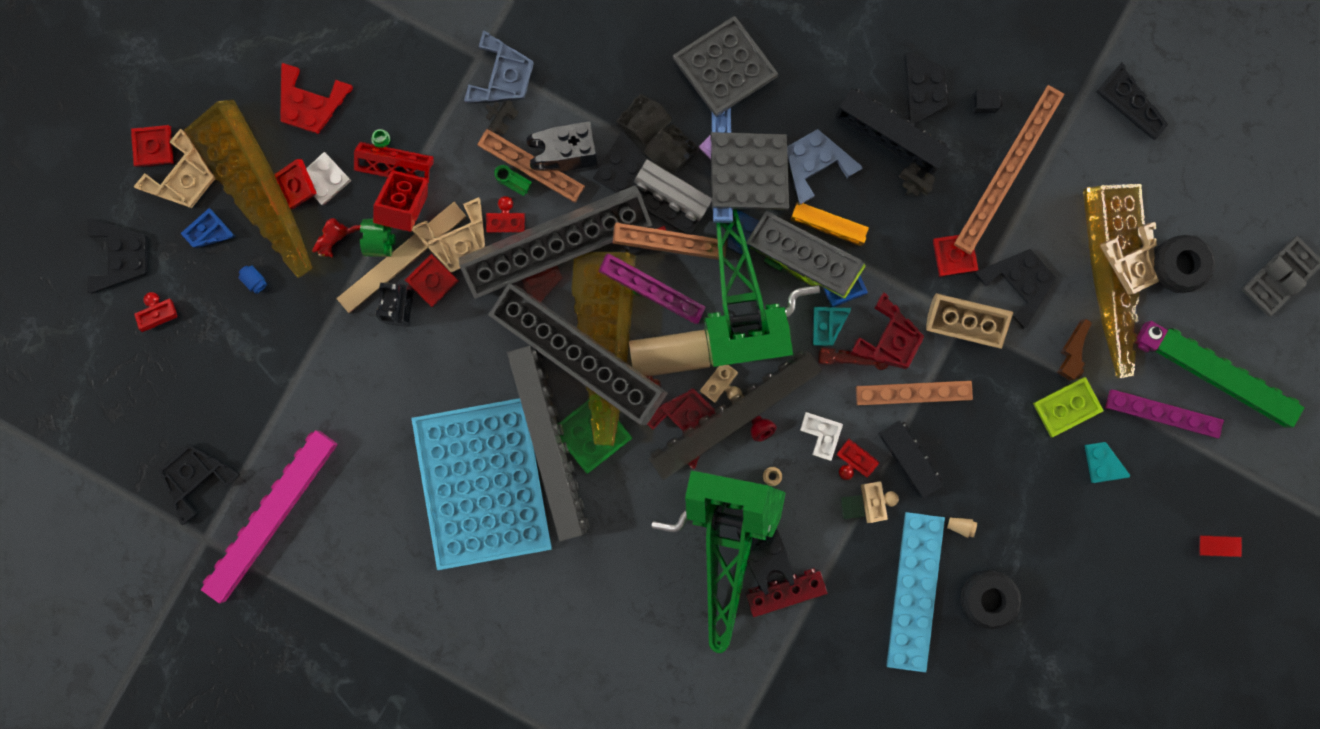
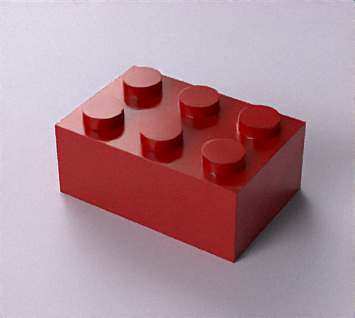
[373,170,429,232]

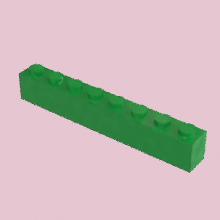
[1154,328,1305,428]

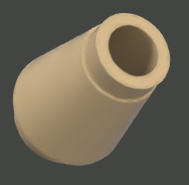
[947,517,977,538]

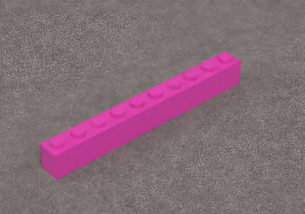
[201,430,338,603]

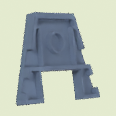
[464,31,534,103]
[787,129,862,206]

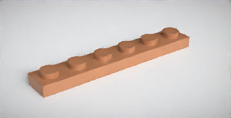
[477,129,585,203]
[613,223,726,260]
[856,381,973,406]

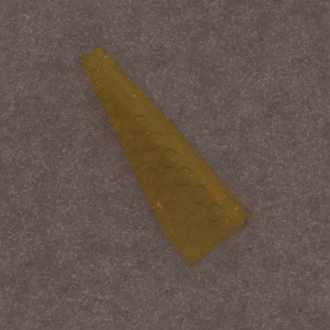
[183,100,313,278]
[572,252,636,446]

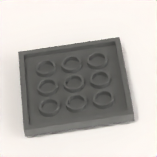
[673,16,778,117]
[710,132,789,210]

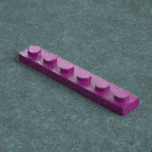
[598,254,706,324]
[1105,389,1224,439]

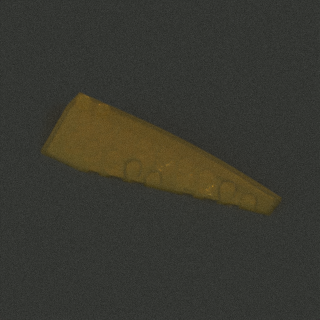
[1083,184,1145,378]

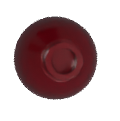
[751,416,777,442]

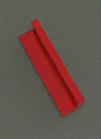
[354,142,434,184]

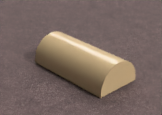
[926,293,1013,349]
[629,330,710,377]

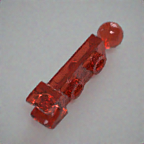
[818,348,889,370]

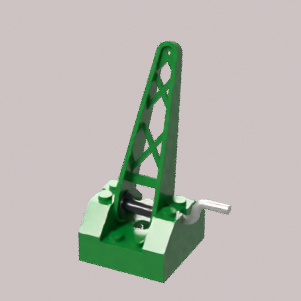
[704,209,820,367]
[652,470,786,653]

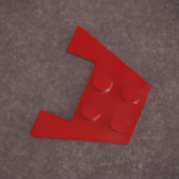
[281,63,353,134]

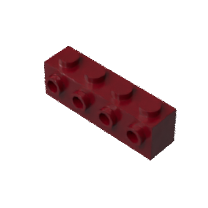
[745,568,828,618]

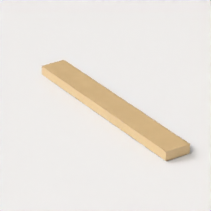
[336,202,467,314]

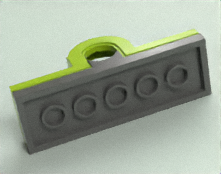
[746,211,865,299]

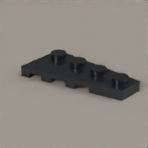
[1096,62,1168,140]

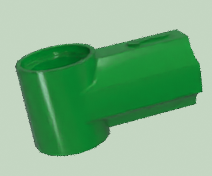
[494,165,532,197]

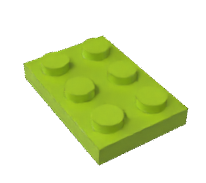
[1033,377,1104,437]

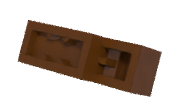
[1057,319,1092,381]

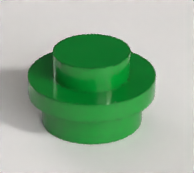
[371,129,391,148]

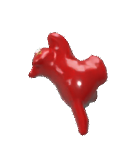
[312,218,361,258]

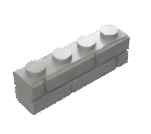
[634,160,712,221]

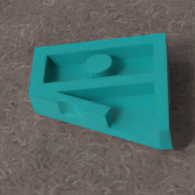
[813,307,851,346]
[1085,442,1130,483]

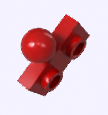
[486,196,525,232]
[135,292,177,332]
[836,438,880,480]

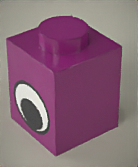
[1134,321,1168,352]

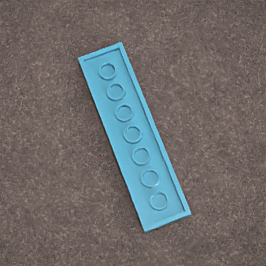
[886,512,945,672]

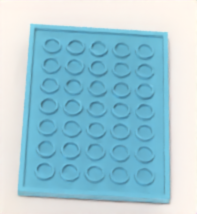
[411,398,552,570]

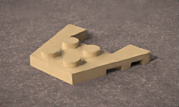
[134,129,215,208]
[412,197,485,273]
[1100,222,1159,294]

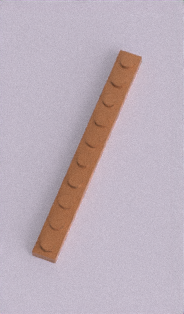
[954,85,1065,254]

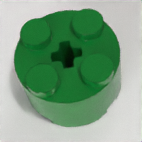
[360,218,395,257]

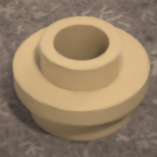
[763,467,782,486]

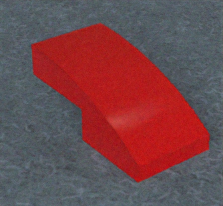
[1200,535,1242,557]

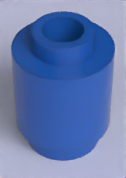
[238,265,267,294]

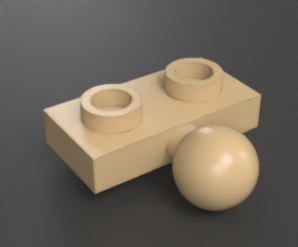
[700,365,742,403]
[861,481,899,523]

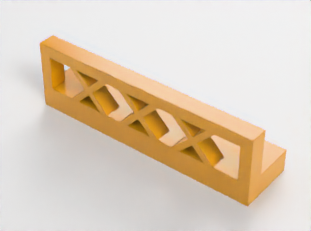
[790,203,869,246]

